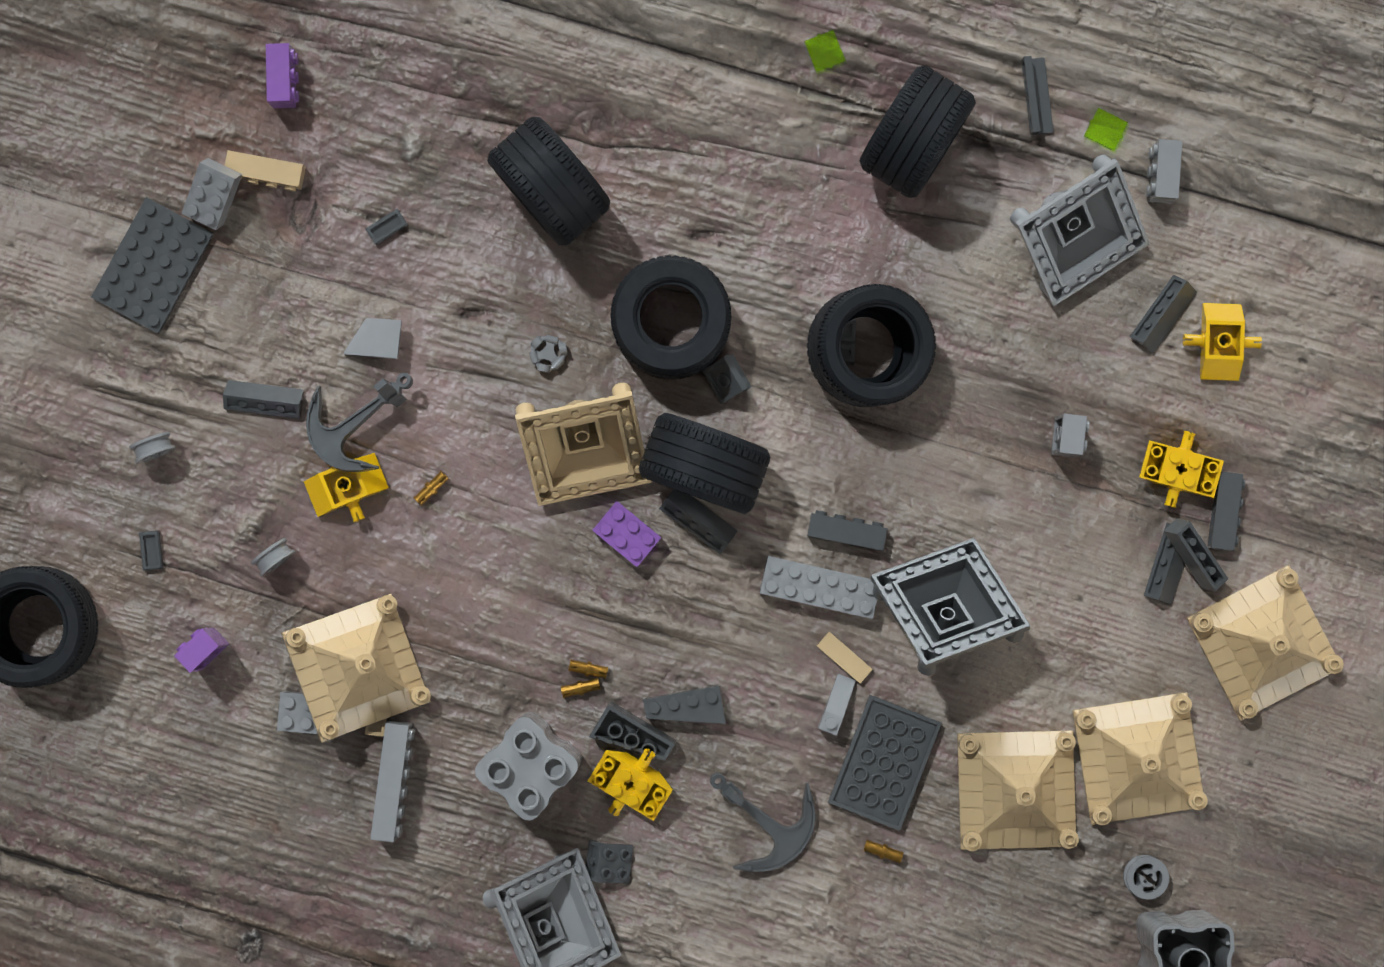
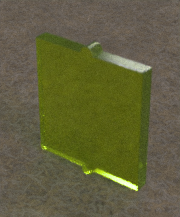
[804,30,846,73]
[1084,108,1128,151]

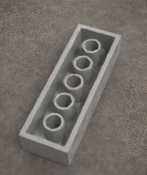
[759,556,877,619]
[370,721,416,842]

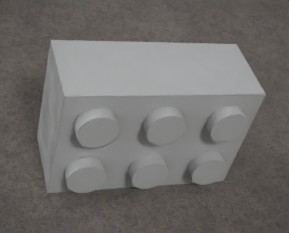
[1146,139,1182,204]
[181,158,242,230]
[1051,414,1089,458]
[277,691,318,734]

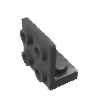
[586,840,633,883]

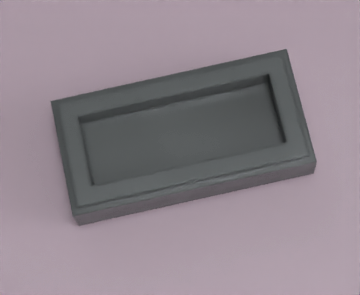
[365,209,408,245]
[139,530,163,571]

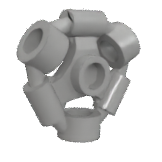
[529,335,568,374]

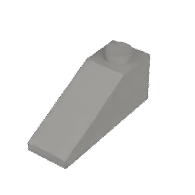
[818,674,856,736]

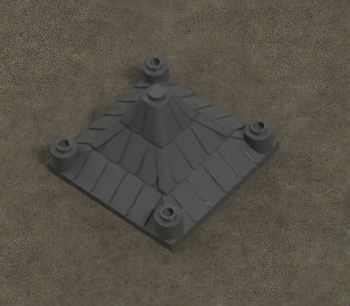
[870,538,1030,676]

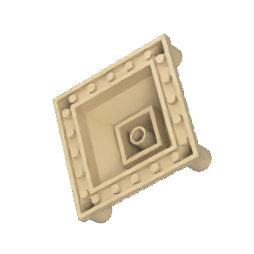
[515,383,651,506]
[1186,565,1344,721]
[281,594,431,743]
[1072,692,1208,825]
[957,730,1079,851]

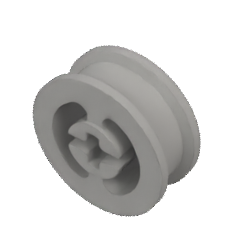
[129,432,176,464]
[251,538,296,577]
[1123,855,1169,900]

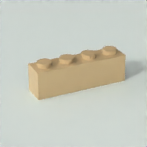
[225,150,306,192]

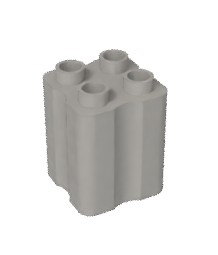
[475,712,582,820]
[1136,910,1235,967]

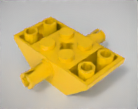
[1183,303,1262,381]
[1139,431,1224,508]
[303,453,389,522]
[587,749,673,821]

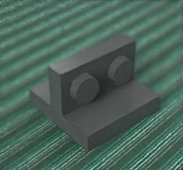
[702,354,751,404]

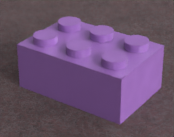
[266,43,299,108]
[592,501,661,567]
[174,627,229,673]

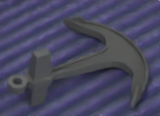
[306,373,413,472]
[710,772,815,872]

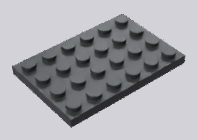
[91,197,214,334]
[828,694,942,831]

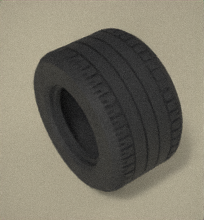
[859,66,976,198]
[487,117,610,245]
[610,255,732,380]
[807,284,936,407]
[639,413,770,514]
[0,566,98,688]

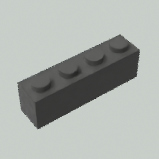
[1207,471,1245,551]
[807,510,888,551]
[1164,518,1228,592]

